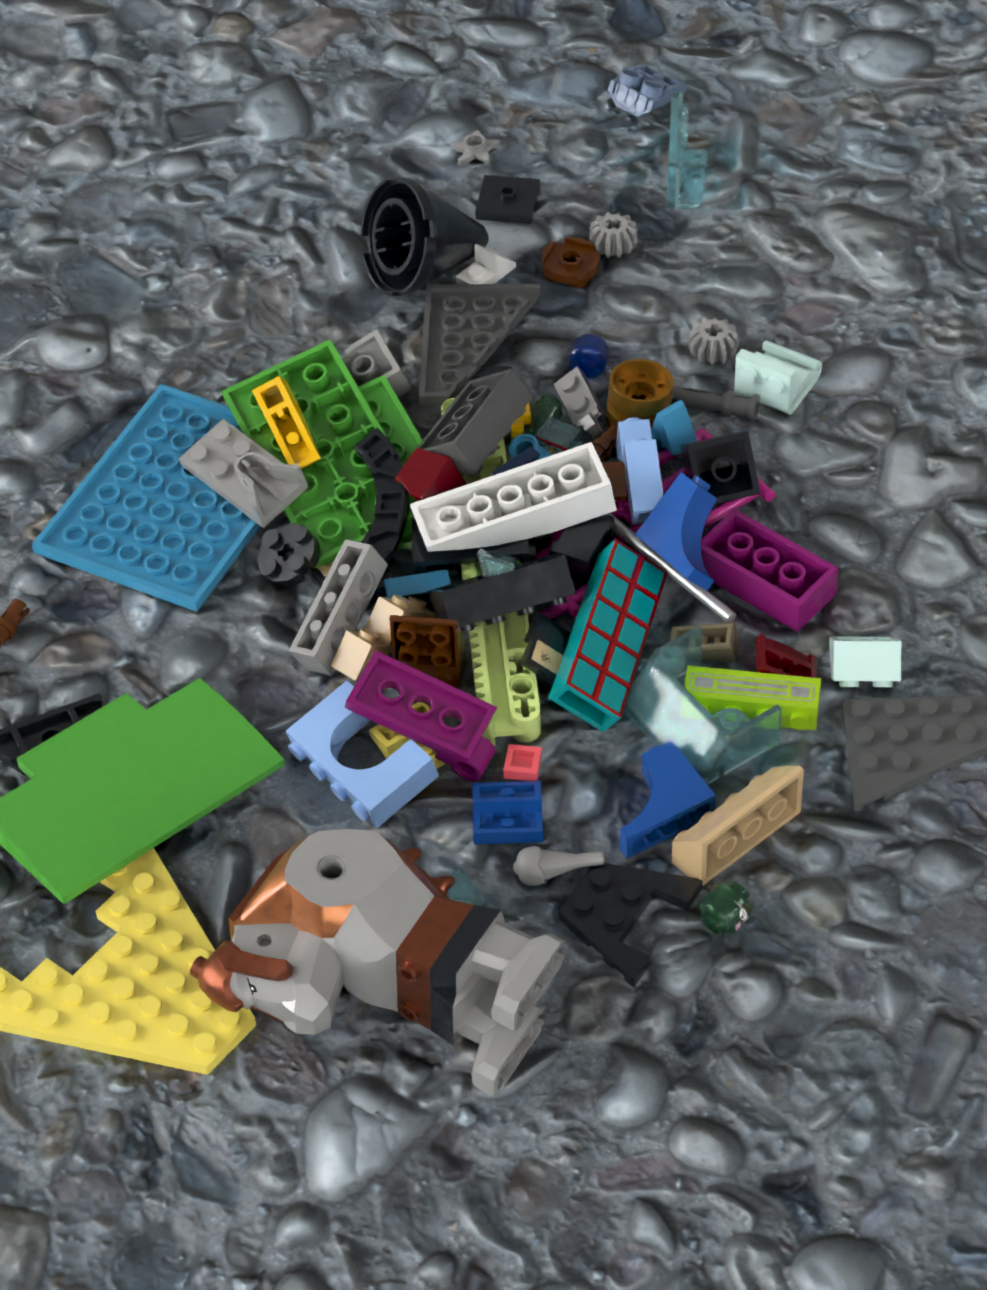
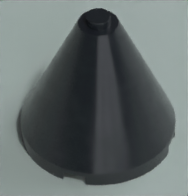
[360,177,489,296]

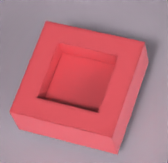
[503,744,542,781]

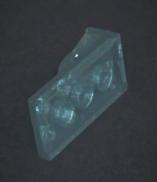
[668,92,708,209]

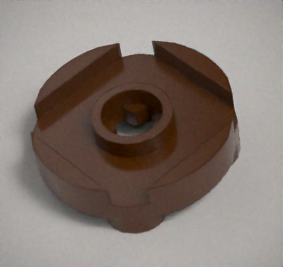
[542,237,600,288]

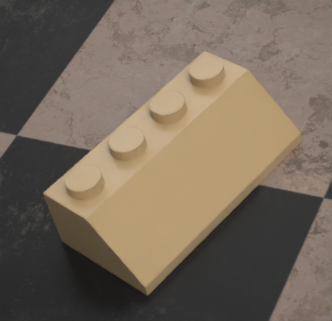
[672,765,804,886]

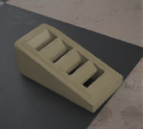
[668,623,740,662]

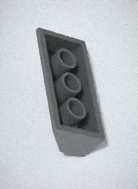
[417,368,532,477]

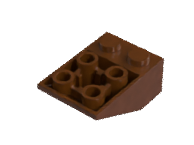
[389,615,466,689]

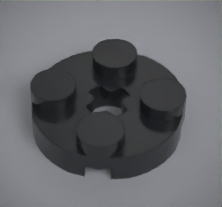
[258,523,320,587]

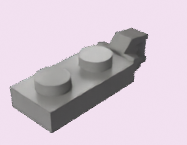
[554,366,604,439]

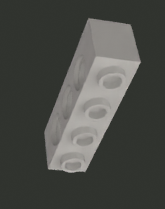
[289,539,388,676]

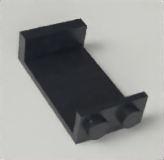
[412,519,536,574]

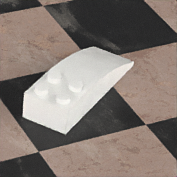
[410,442,617,552]

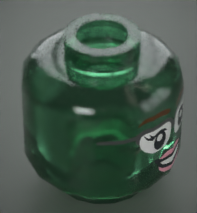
[699,882,752,936]

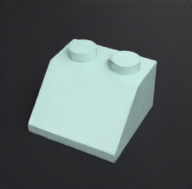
[829,636,901,687]

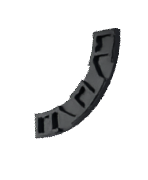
[354,428,409,564]

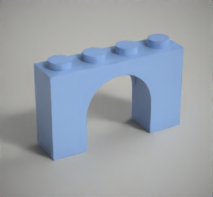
[286,681,439,828]

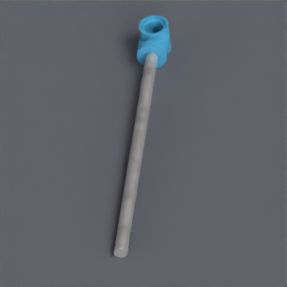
[509,434,736,623]

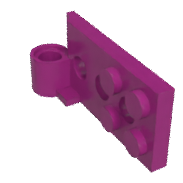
[345,650,497,782]

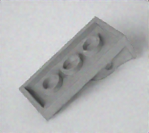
[178,419,308,528]

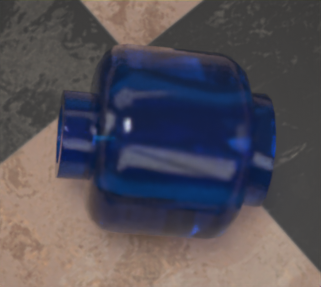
[568,334,609,379]

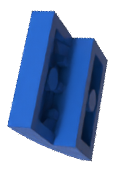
[473,781,543,845]

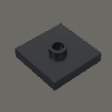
[475,175,540,224]

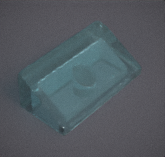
[477,548,517,578]

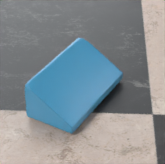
[384,569,451,599]

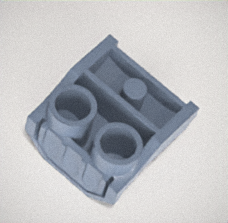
[608,64,688,116]

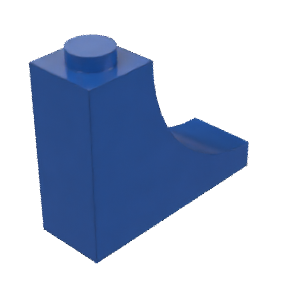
[635,472,718,591]
[620,740,716,859]

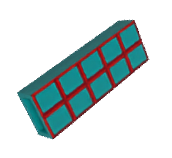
[549,539,668,732]

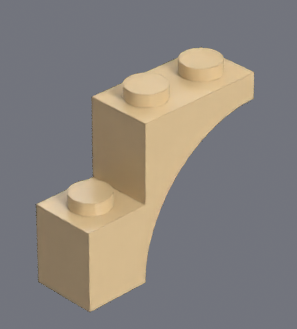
[330,594,436,681]

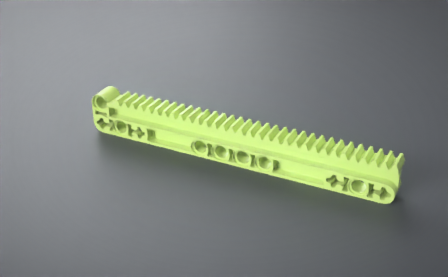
[441,398,541,746]

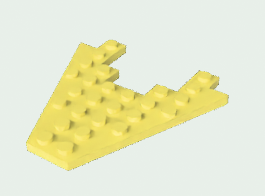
[0,848,256,1075]

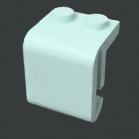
[734,340,822,415]

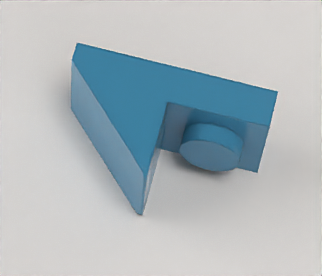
[651,400,697,456]

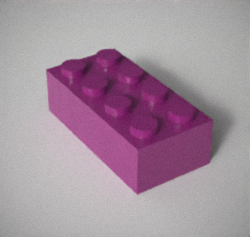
[701,509,839,632]

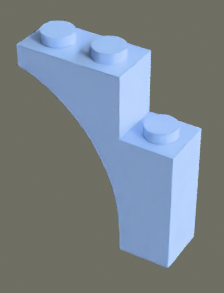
[615,418,664,525]

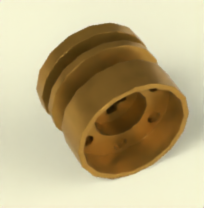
[606,359,674,429]

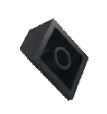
[680,432,761,504]

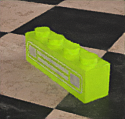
[682,665,821,731]

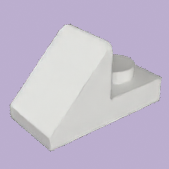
[456,244,516,284]

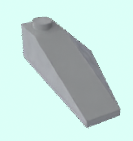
[342,329,413,398]

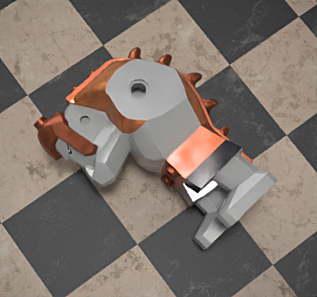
[190,829,565,1097]

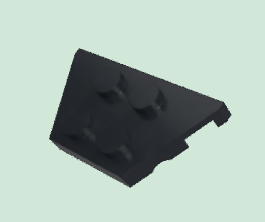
[0,693,103,779]

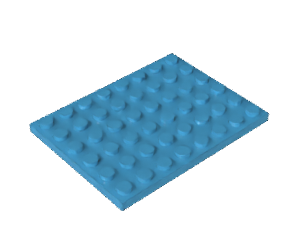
[32,384,261,612]

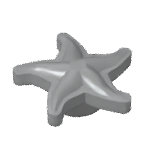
[452,130,500,165]

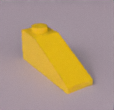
[252,376,321,469]

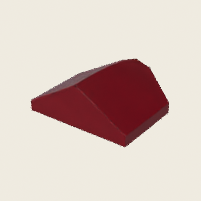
[395,448,467,501]
[756,634,817,678]

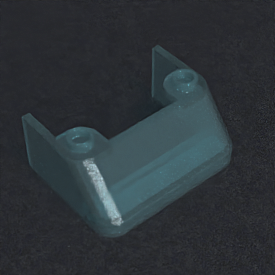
[624,626,782,784]

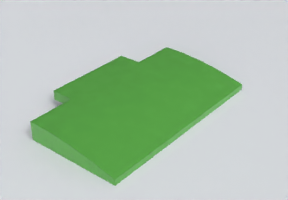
[221,339,423,568]
[0,678,285,904]

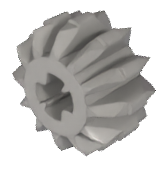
[589,212,638,259]
[688,316,739,366]

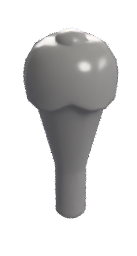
[513,846,605,886]

